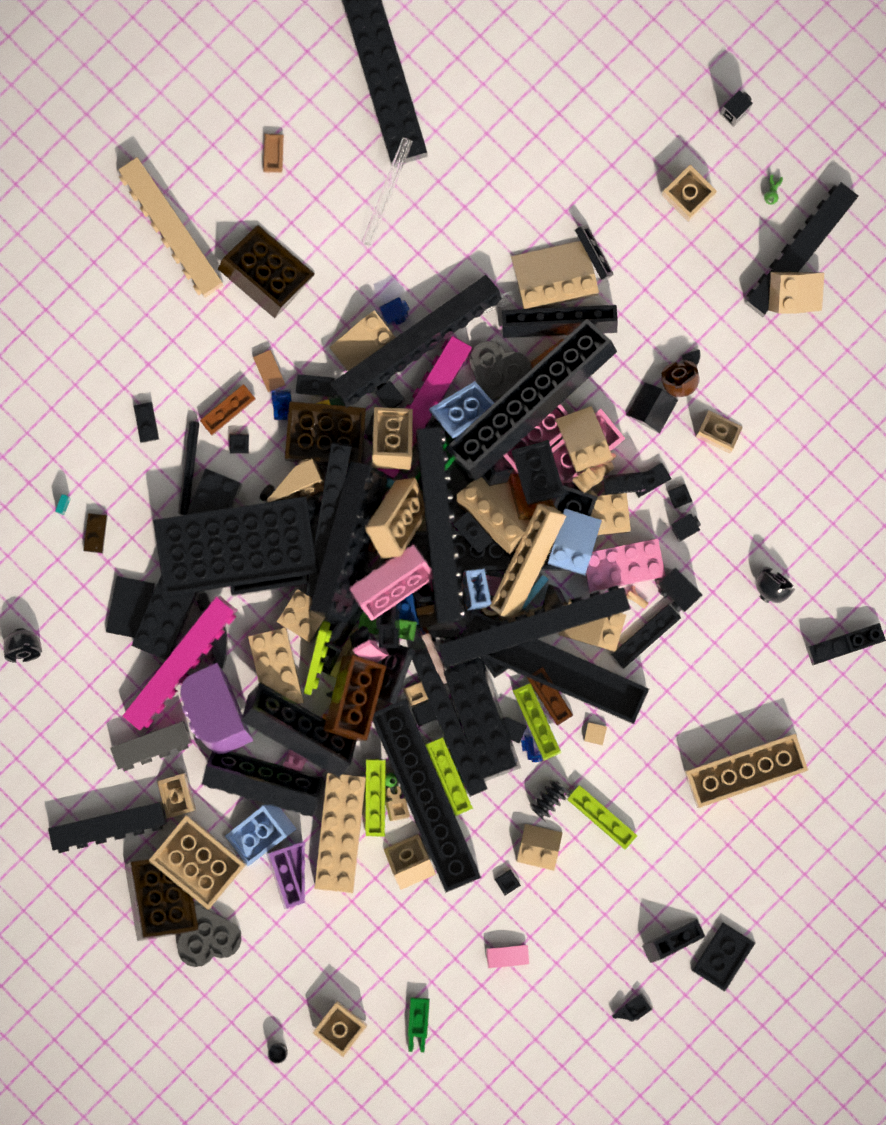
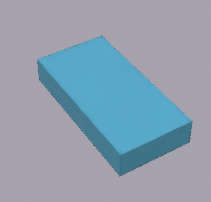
[522,575,549,610]

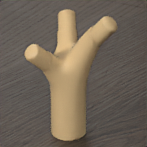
[626,586,649,609]

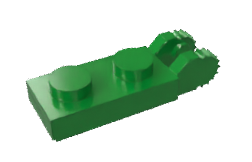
[408,997,430,1053]

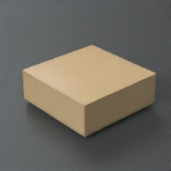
[403,681,428,706]
[584,722,607,746]

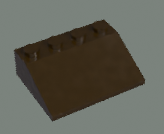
[218,225,315,319]
[284,401,366,465]
[125,859,199,941]

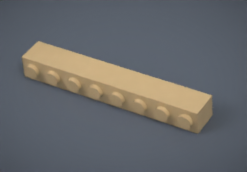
[118,157,223,298]

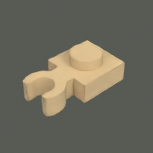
[386,786,410,822]

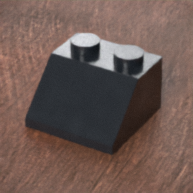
[657,567,703,613]

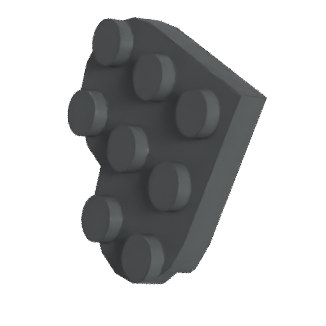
[469,341,532,400]
[177,904,242,967]

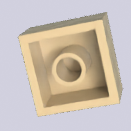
[662,165,717,222]
[591,493,631,536]
[277,589,325,643]
[313,1001,368,1057]

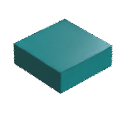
[55,494,71,515]

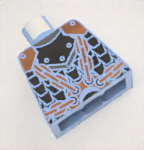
[461,569,491,611]

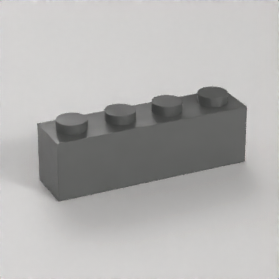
[110,721,192,772]

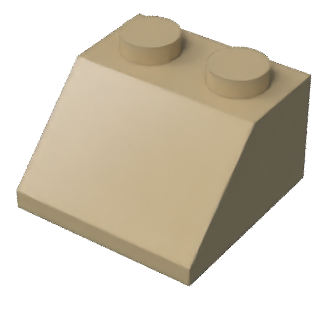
[516,824,563,871]
[383,834,436,890]

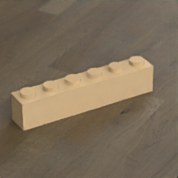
[489,504,566,618]

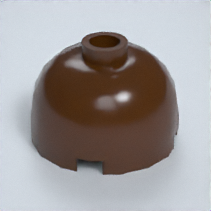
[661,360,700,397]

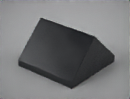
[626,382,678,434]
[553,483,598,517]

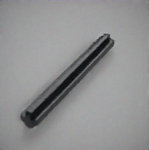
[178,421,200,515]

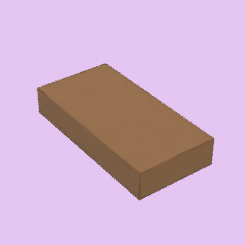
[263,134,284,173]
[253,350,286,393]

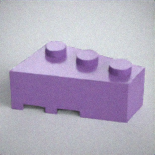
[266,842,305,909]

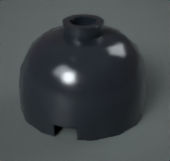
[756,567,795,603]
[3,628,42,663]

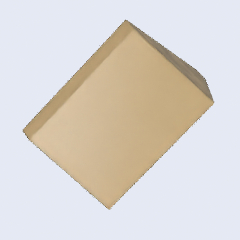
[696,411,743,454]
[157,773,196,819]

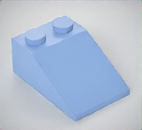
[429,381,494,438]
[548,509,602,575]
[225,804,296,866]

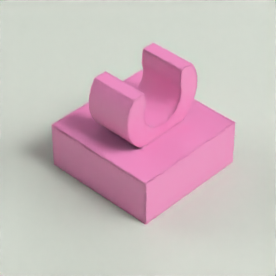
[283,750,307,771]

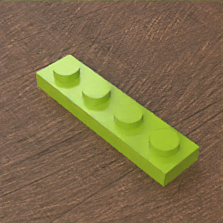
[304,621,332,696]
[513,683,561,760]
[425,738,473,816]
[365,759,386,837]
[567,785,638,850]

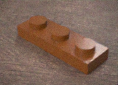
[200,384,256,436]

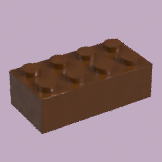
[324,655,386,741]

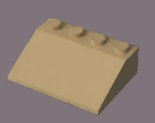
[511,241,599,309]
[457,477,538,555]
[149,815,247,910]

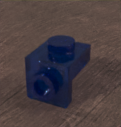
[271,389,292,420]
[521,734,543,762]

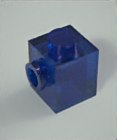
[379,297,410,327]

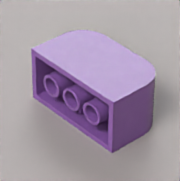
[180,663,254,754]

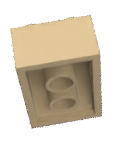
[769,272,824,314]
[330,310,396,371]
[555,406,613,473]
[372,407,413,470]
[267,459,326,502]
[558,598,626,652]

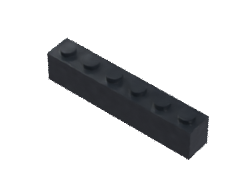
[502,305,618,338]
[47,802,167,854]

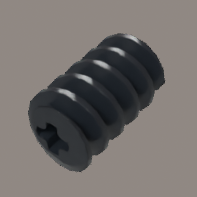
[529,780,571,822]

